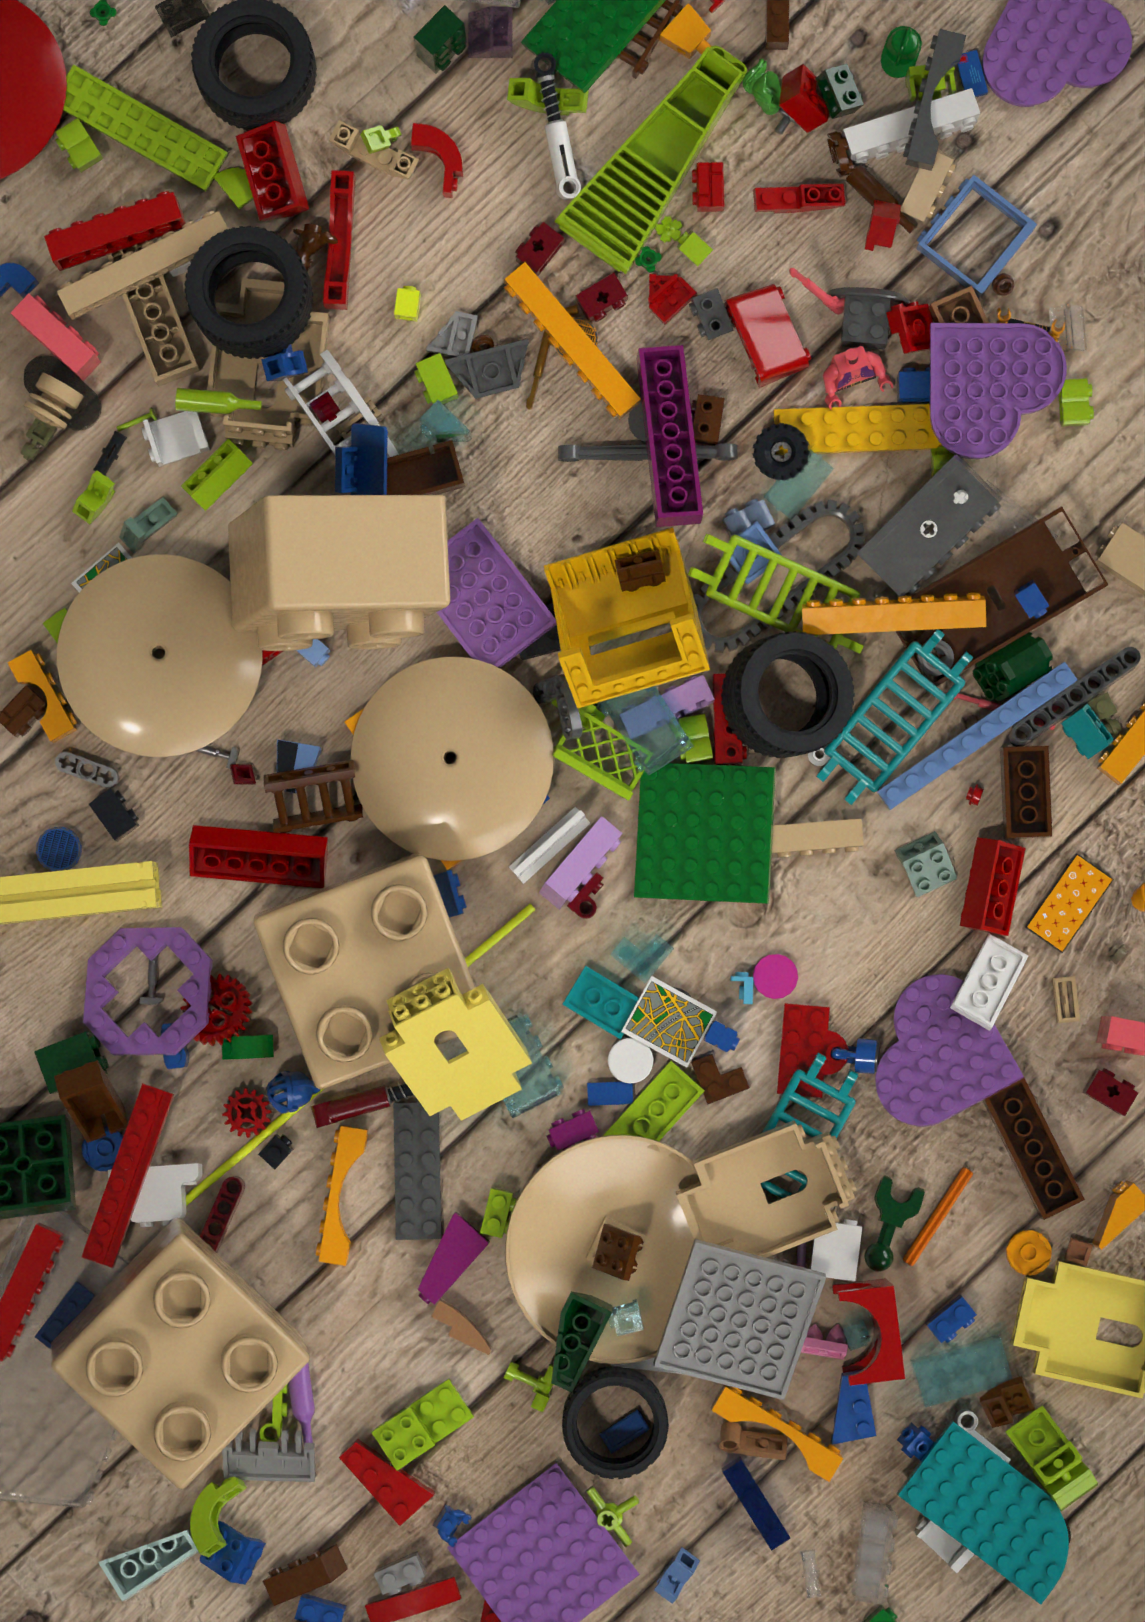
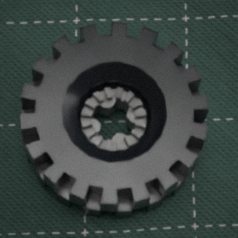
[752,423,811,481]

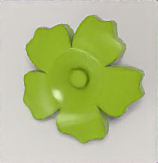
[655,216,683,243]

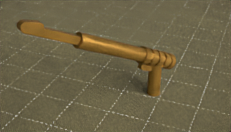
[526,302,579,410]

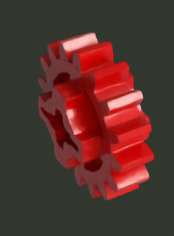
[222,1088,272,1138]

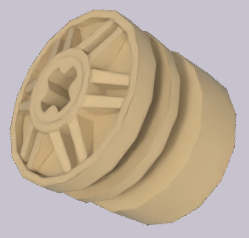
[23,373,84,430]

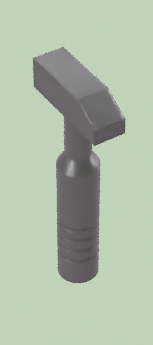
[196,746,238,769]
[140,955,163,1005]

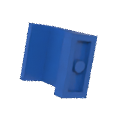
[433,870,467,918]

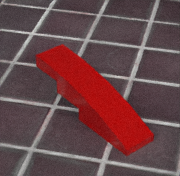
[365,1577,462,1622]

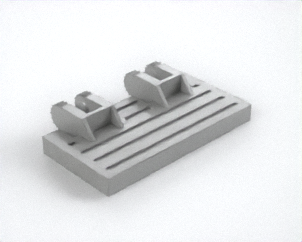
[222,1429,316,1482]

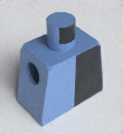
[277,739,322,794]

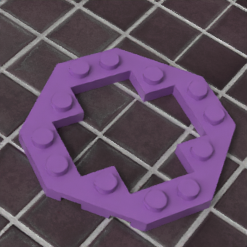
[83,927,213,1056]

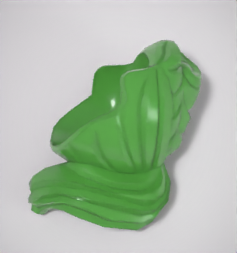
[743,58,781,115]

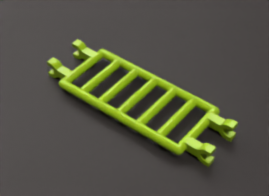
[687,534,864,654]

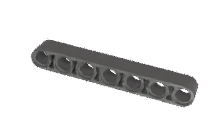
[1009,647,1141,747]

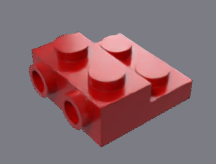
[886,301,933,354]

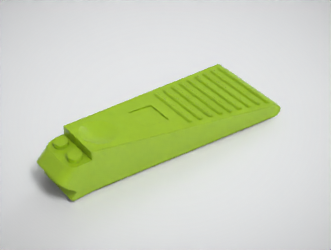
[554,46,747,274]

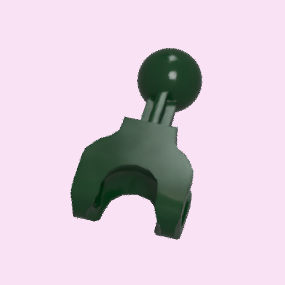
[864,1175,925,1272]

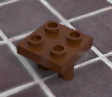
[592,1224,644,1281]

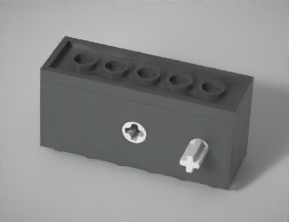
[857,454,1002,596]

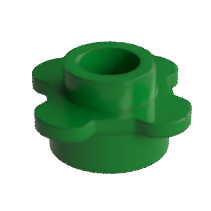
[90,0,117,26]
[635,246,662,273]

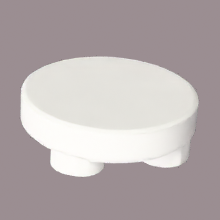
[608,1038,653,1083]

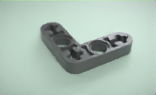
[533,674,582,740]

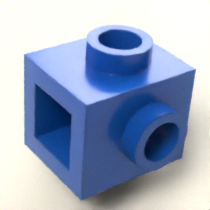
[897,1422,934,1461]

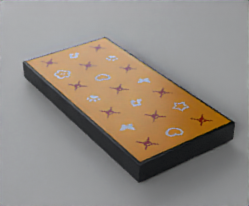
[1025,853,1114,953]

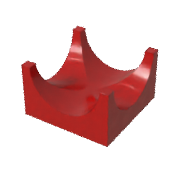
[832,1278,905,1386]

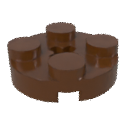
[827,131,854,177]

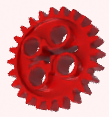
[180,974,253,1046]

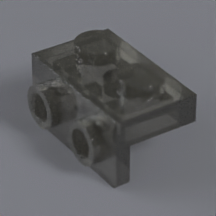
[155,0,210,38]

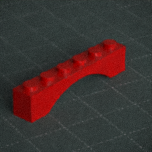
[323,170,356,310]

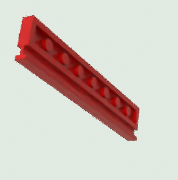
[81,1083,175,1268]

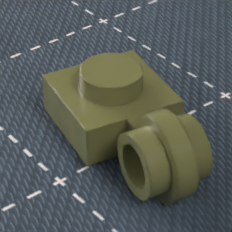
[21,418,57,461]
[1087,692,1122,736]

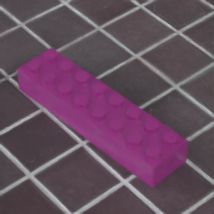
[636,345,704,527]

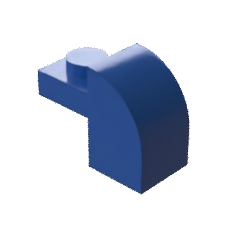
[0,263,39,299]

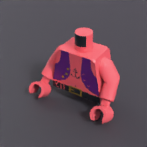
[823,346,893,410]

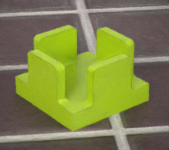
[905,65,956,102]

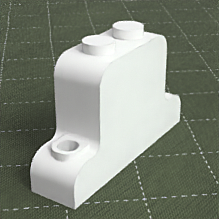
[108,1163,203,1227]

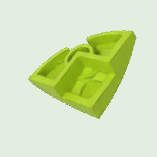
[214,167,253,210]

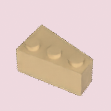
[901,150,956,222]

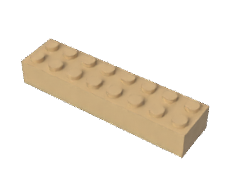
[92,200,200,387]

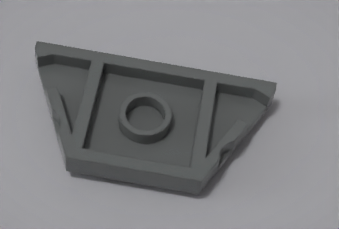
[444,339,529,399]

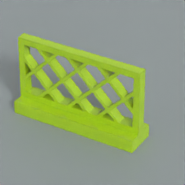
[552,708,654,801]

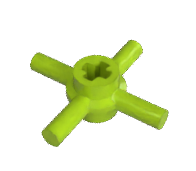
[586,1486,640,1547]

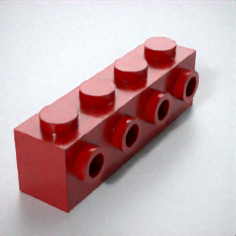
[713,673,747,765]

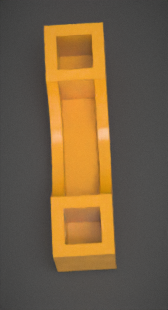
[7,650,78,743]

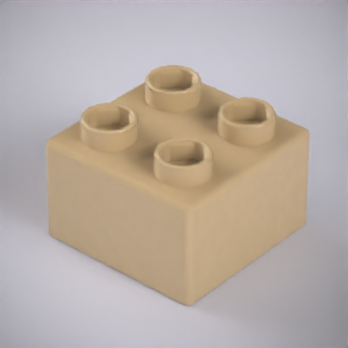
[228,495,450,651]
[254,854,475,1089]
[51,1218,310,1489]

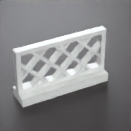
[509,807,591,884]

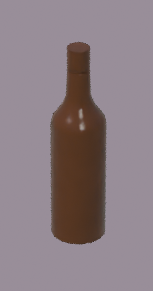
[846,164,916,234]

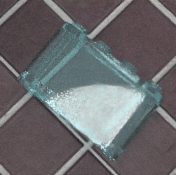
[503,1012,564,1118]

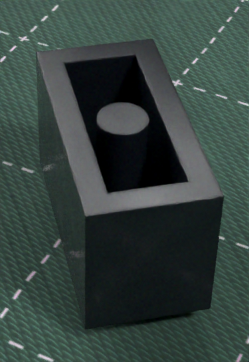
[89,788,139,842]

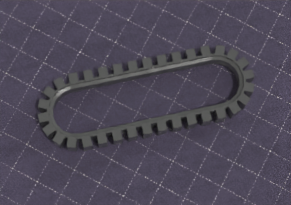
[694,500,865,653]

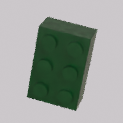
[413,5,467,74]

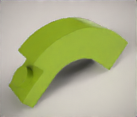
[507,78,589,116]
[190,1476,247,1558]

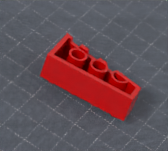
[339,1439,435,1526]

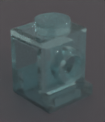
[609,1299,644,1336]
[841,1319,870,1351]

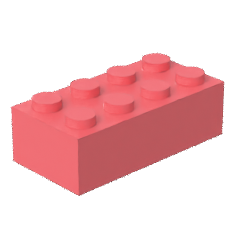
[11,293,101,381]

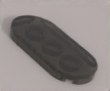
[23,356,102,430]

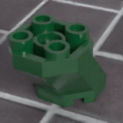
[973,632,1053,702]

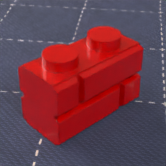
[692,162,724,212]

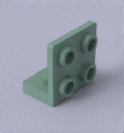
[894,831,957,897]

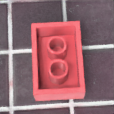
[1096,1016,1145,1056]

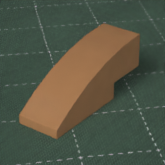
[432,1298,491,1355]

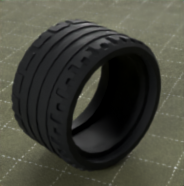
[562,1366,669,1479]

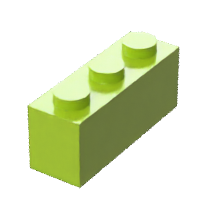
[181,439,253,511]

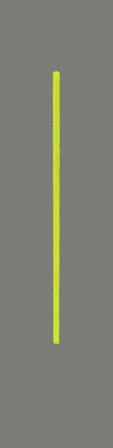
[186,903,536,1206]

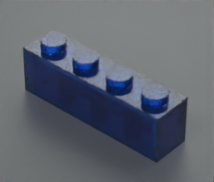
[721,1456,791,1551]

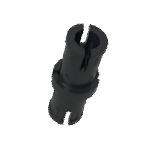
[93,431,127,476]

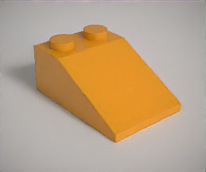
[1092,1181,1145,1250]

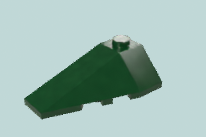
[551,1291,612,1393]

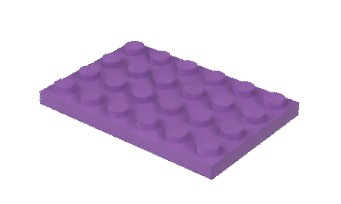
[437,518,557,668]

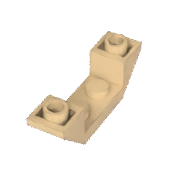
[329,120,419,180]

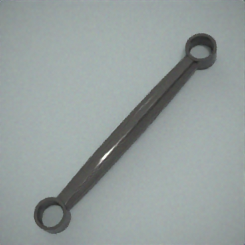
[558,444,738,462]

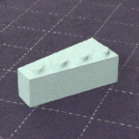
[98,1529,199,1601]

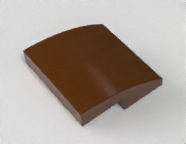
[980,1376,1035,1428]

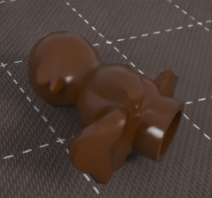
[293,224,338,271]

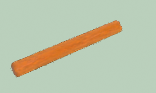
[903,1167,973,1266]

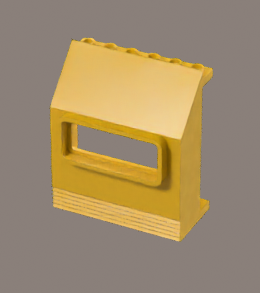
[543,527,710,709]

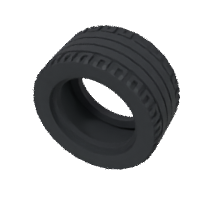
[191,0,317,130]
[184,226,314,359]
[721,631,855,758]

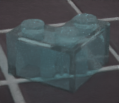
[610,934,674,983]

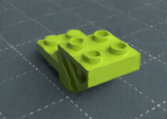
[371,1379,474,1471]
[1005,1405,1098,1511]

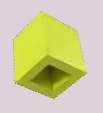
[394,286,421,322]

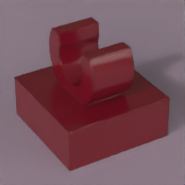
[309,391,341,423]

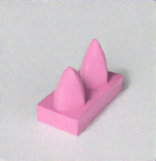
[801,1324,848,1360]

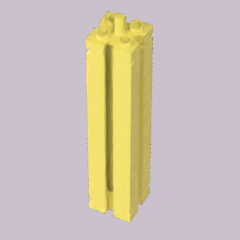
[0,861,162,925]

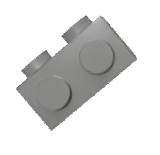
[374,1551,426,1596]

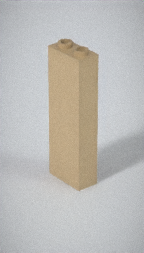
[1095,522,1145,595]

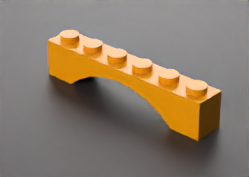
[316,1125,369,1266]
[711,1385,844,1482]

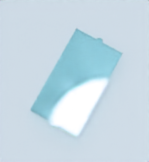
[764,448,834,519]

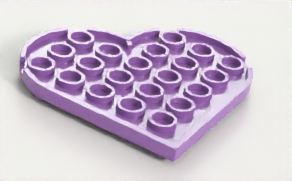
[982,0,1132,107]
[930,323,1067,459]
[875,974,1024,1127]

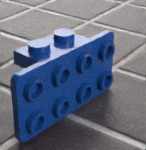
[335,423,388,495]

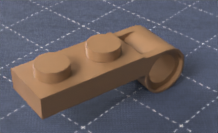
[719,1422,788,1460]

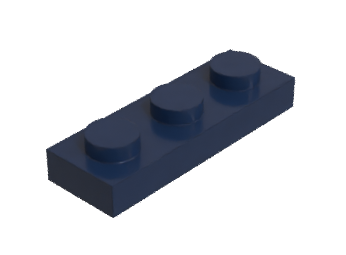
[35,1281,95,1349]

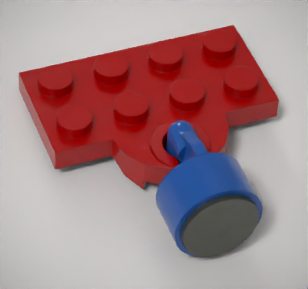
[777,1003,880,1098]

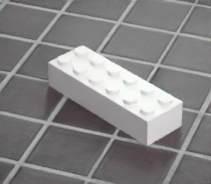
[842,88,980,166]

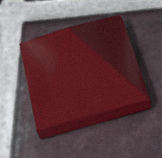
[230,764,256,785]

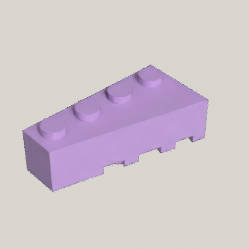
[620,675,715,740]

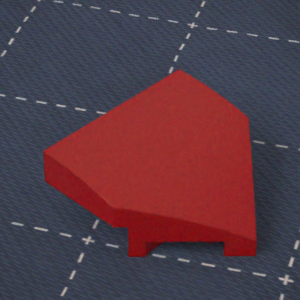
[648,274,697,325]

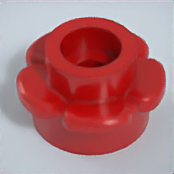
[966,784,984,806]

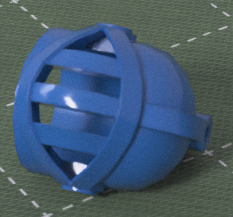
[267,1071,321,1113]

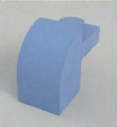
[654,1547,700,1604]

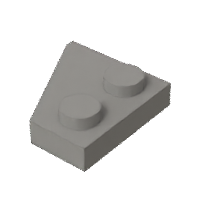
[426,311,478,357]

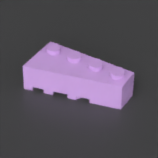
[539,816,622,910]

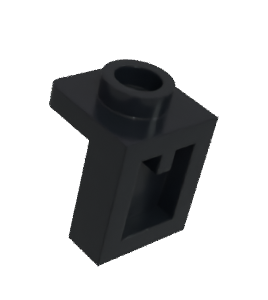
[258,1134,294,1170]

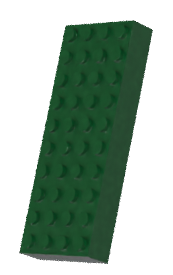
[0,1114,76,1219]

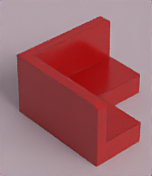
[779,64,829,133]
[865,200,901,251]

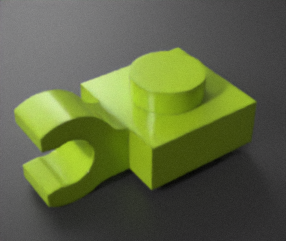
[360,125,402,154]

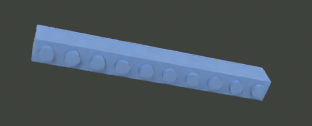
[877,662,1077,810]

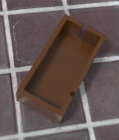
[387,440,465,495]
[54,1060,129,1143]

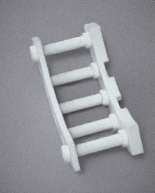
[283,350,399,457]

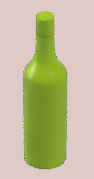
[175,388,262,414]

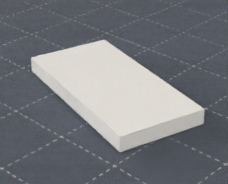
[950,933,1028,1031]

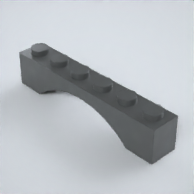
[903,29,966,171]

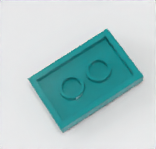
[562,966,639,1040]

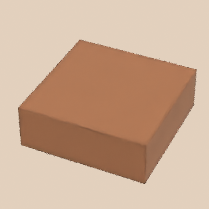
[1064,1237,1093,1266]

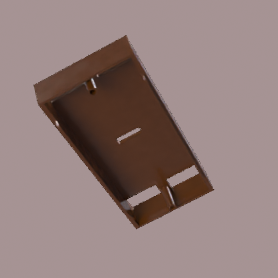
[896,506,1108,687]

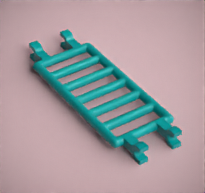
[816,629,973,805]
[760,1053,859,1198]

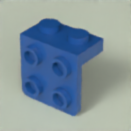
[200,1521,266,1585]

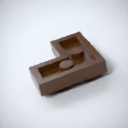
[691,1054,750,1105]

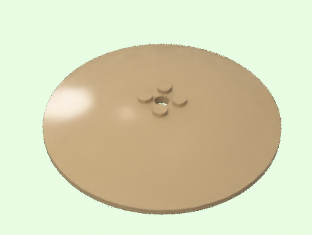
[505,1135,700,1364]

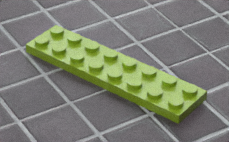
[63,64,228,192]

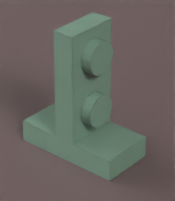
[119,497,178,554]

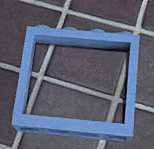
[916,175,1037,298]

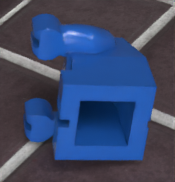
[433,1504,472,1547]

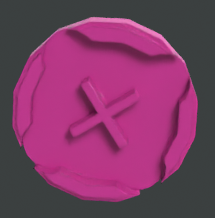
[753,954,798,999]

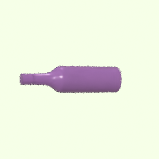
[288,1363,315,1445]

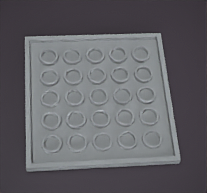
[653,1239,826,1400]

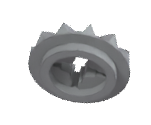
[918,640,954,676]

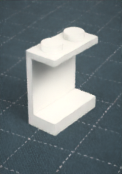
[141,411,210,467]
[914,1517,975,1573]

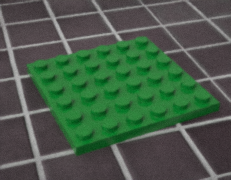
[634,762,776,904]

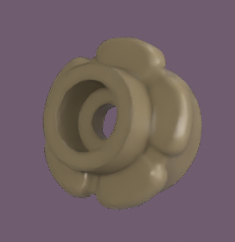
[1108,944,1128,964]

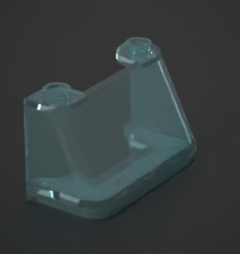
[599,686,694,776]

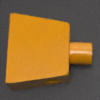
[659,3,711,59]

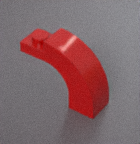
[411,123,463,198]

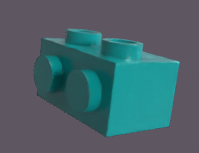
[1061,703,1114,759]

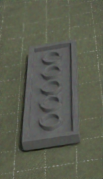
[393,1102,442,1240]

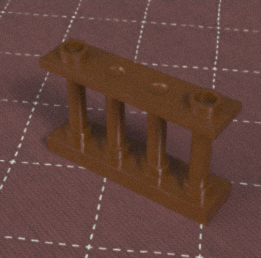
[617,0,683,79]
[264,760,363,833]

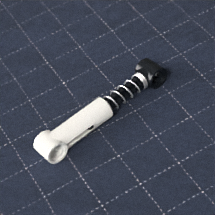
[531,53,581,200]

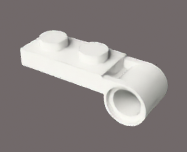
[955,1409,1011,1463]

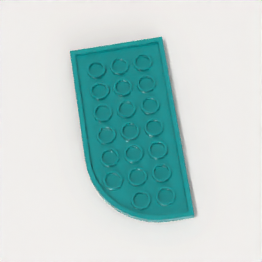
[896,1420,1069,1605]

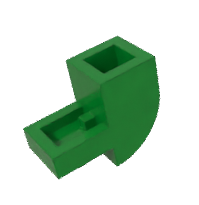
[222,1035,274,1060]

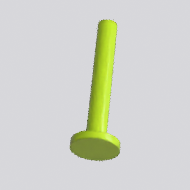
[116,407,157,432]

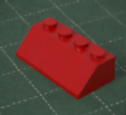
[236,121,310,221]
[960,837,1026,936]

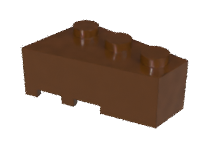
[263,1544,348,1606]

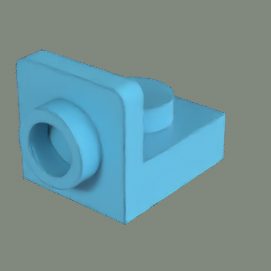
[730,972,753,1004]

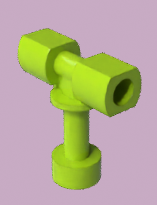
[504,1362,554,1412]

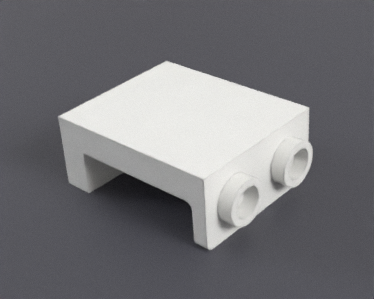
[809,1219,862,1281]

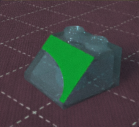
[419,400,472,442]

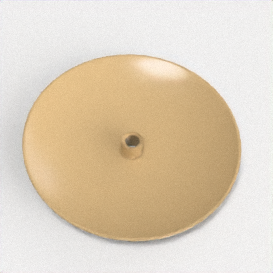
[57,555,262,757]
[351,657,554,861]

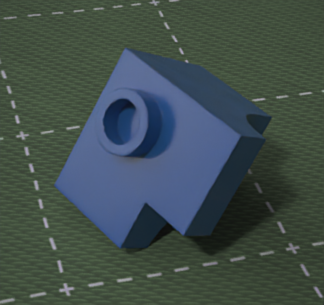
[261,344,308,381]

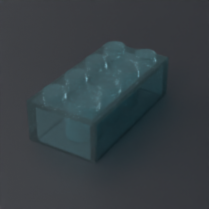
[910,1335,1013,1408]

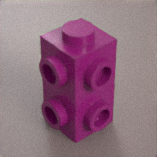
[546,1108,599,1150]

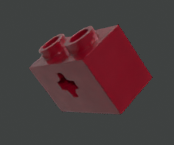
[515,222,565,276]
[575,273,628,322]
[1082,1068,1138,1116]

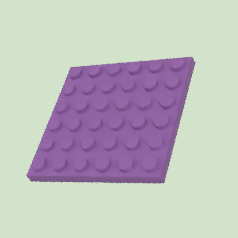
[447,1463,640,1622]

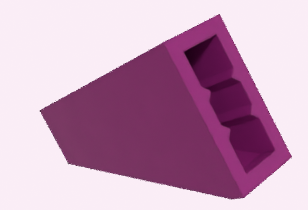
[417,1212,490,1305]

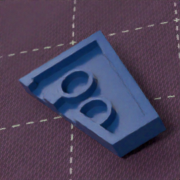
[831,1369,876,1445]

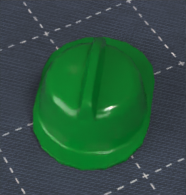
[880,26,922,78]

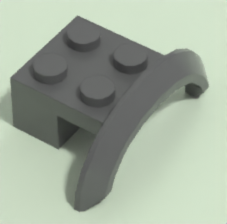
[827,287,910,349]

